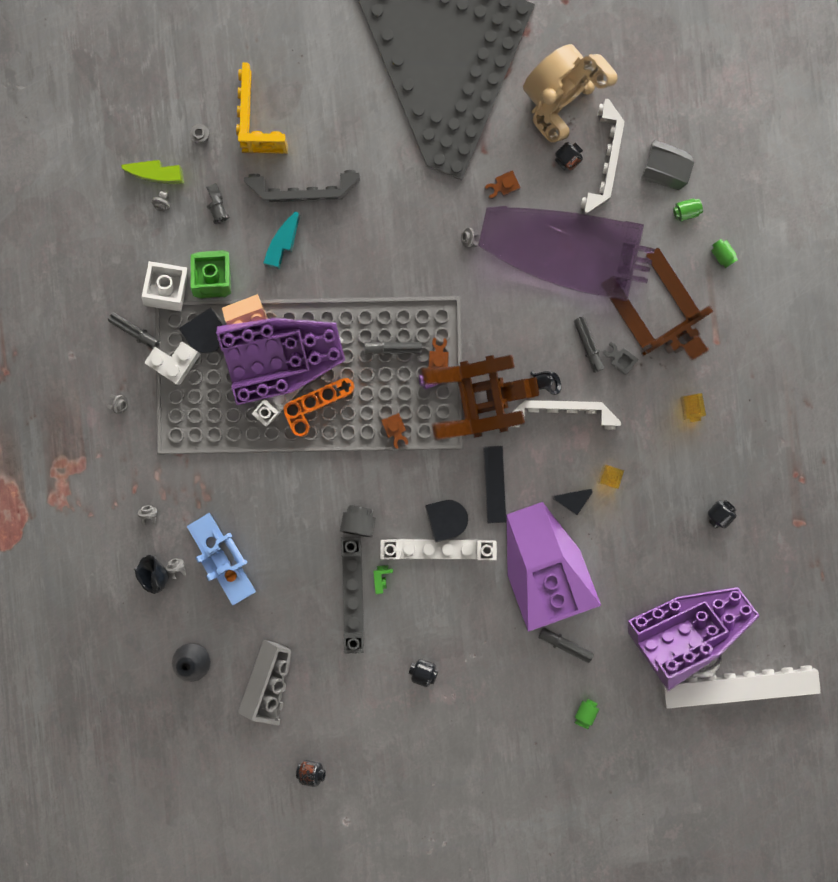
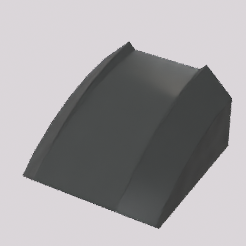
[641,140,694,190]

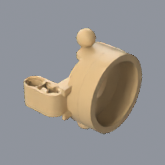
[523,44,618,143]

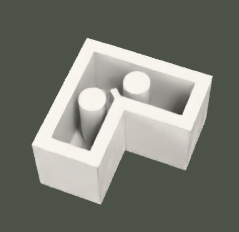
[144,342,201,385]

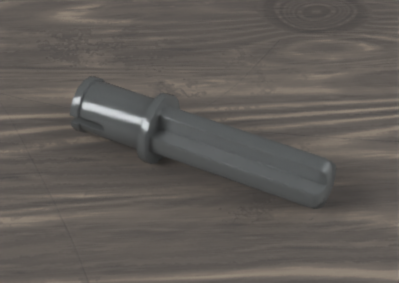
[108,313,160,350]
[574,317,605,373]
[365,340,422,356]
[538,627,594,663]

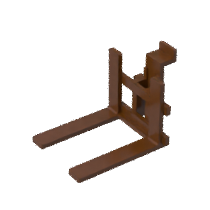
[601,248,714,361]
[421,355,540,440]

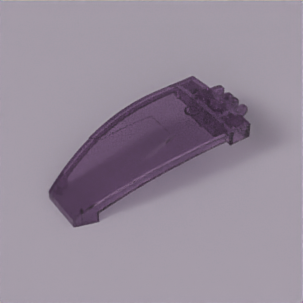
[478,206,655,301]

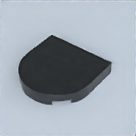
[179,307,223,353]
[425,500,468,543]

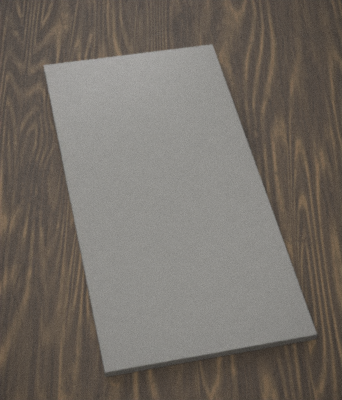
[155,296,463,454]

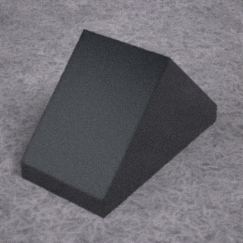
[553,489,593,515]

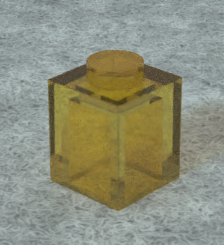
[680,393,706,422]
[598,465,624,489]

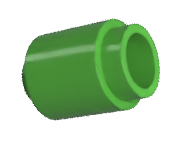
[673,198,703,221]
[711,239,738,268]
[574,699,599,729]

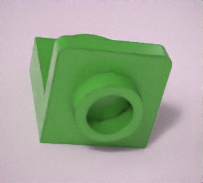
[373,565,393,594]

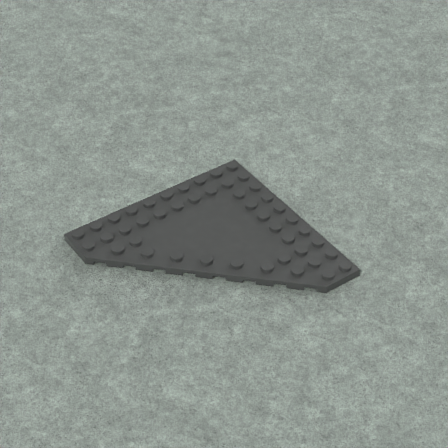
[358,0,535,181]

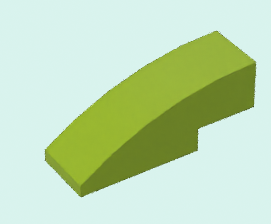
[121,160,184,184]

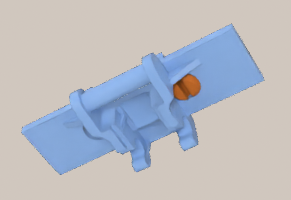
[187,513,256,605]

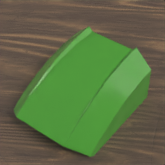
[191,250,231,299]

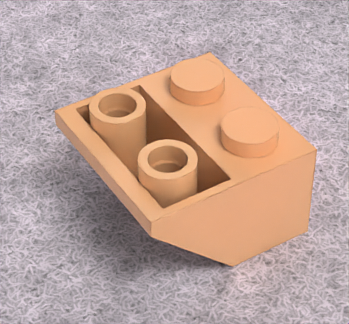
[222,294,268,325]

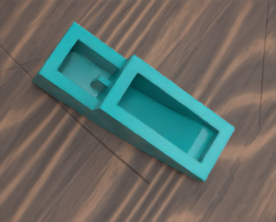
[263,212,300,269]

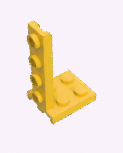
[236,62,288,154]

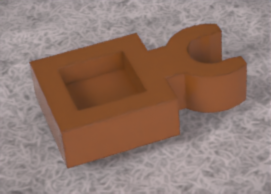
[484,170,521,199]
[429,338,449,368]
[381,413,408,449]

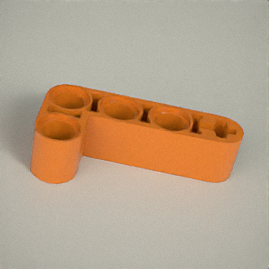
[284,378,355,437]

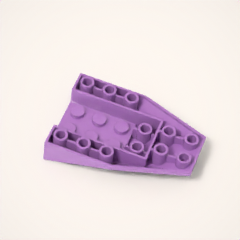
[217,318,345,405]
[506,502,601,631]
[628,587,759,691]

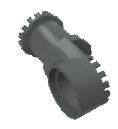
[206,183,230,224]

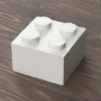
[142,261,188,312]

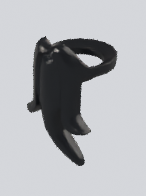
[530,371,561,395]

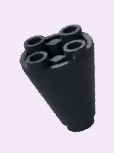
[172,643,211,682]

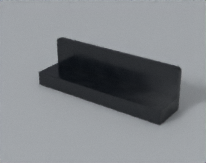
[483,446,506,524]

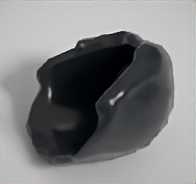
[134,555,169,594]

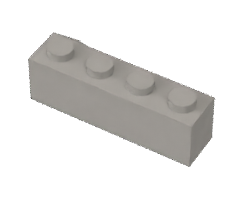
[238,640,291,726]

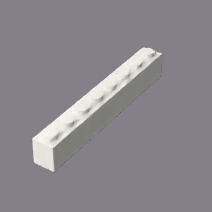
[662,665,821,708]

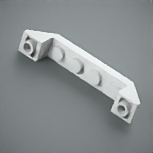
[580,99,625,215]
[252,337,344,426]
[511,400,621,430]
[380,539,497,560]

